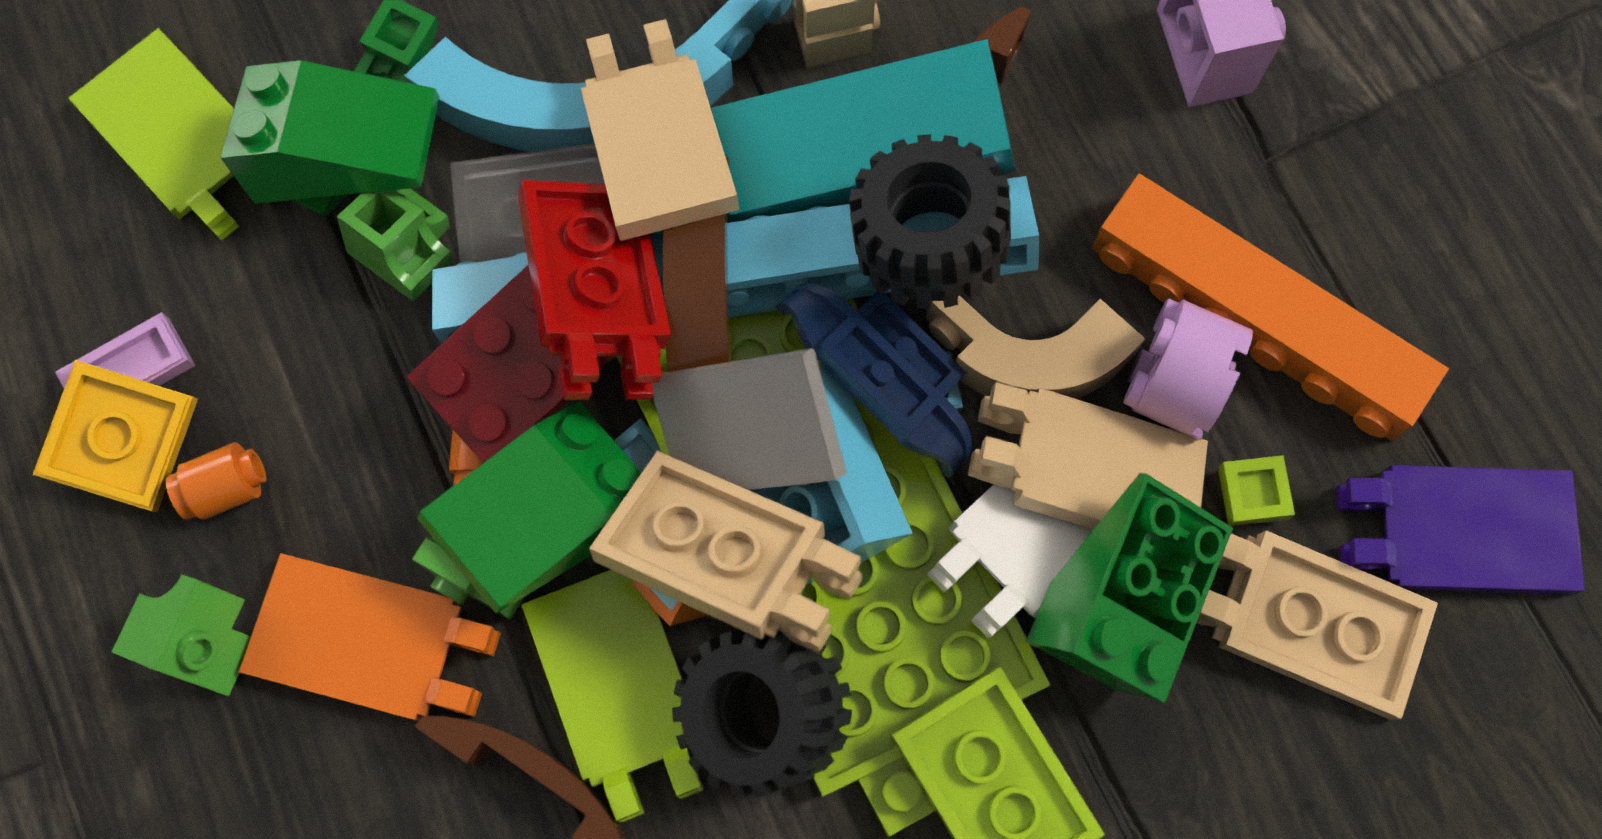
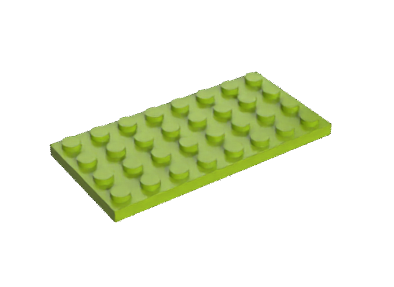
[617,299,1050,797]

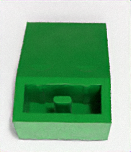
[1026,473,1233,703]

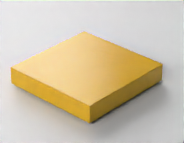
[33,360,198,512]

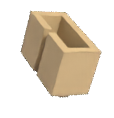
[793,0,882,68]

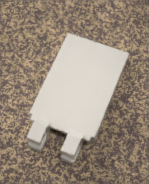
[927,485,1093,639]

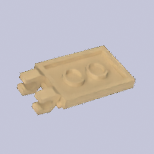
[581,19,740,241]
[968,382,1208,530]
[589,451,862,652]
[1196,530,1438,720]

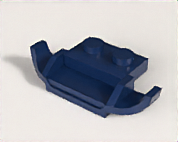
[774,283,972,479]

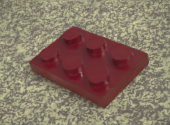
[406,265,616,463]

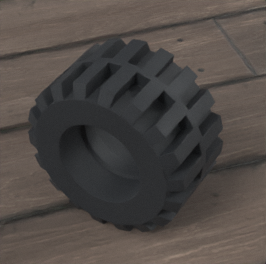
[849,134,1011,309]
[672,630,852,797]

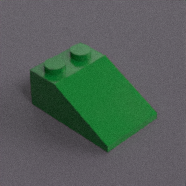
[221,60,439,204]
[417,402,642,614]

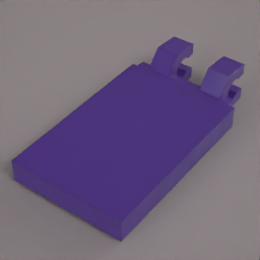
[1335,465,1585,595]

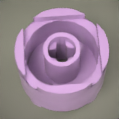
[1123,298,1253,440]

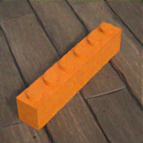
[1091,173,1449,442]

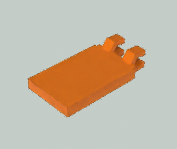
[239,553,501,721]

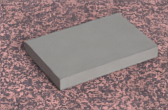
[652,348,847,490]

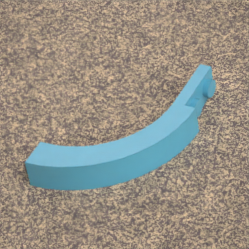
[404,0,792,154]

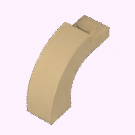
[926,296,1145,399]

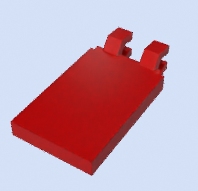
[517,180,671,400]

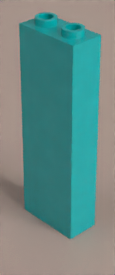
[654,39,1016,234]

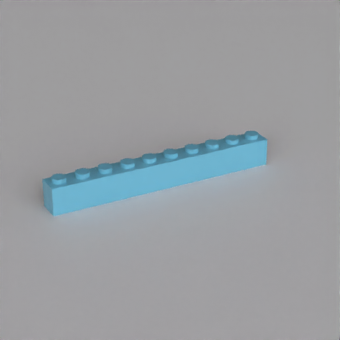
[432,176,1039,344]

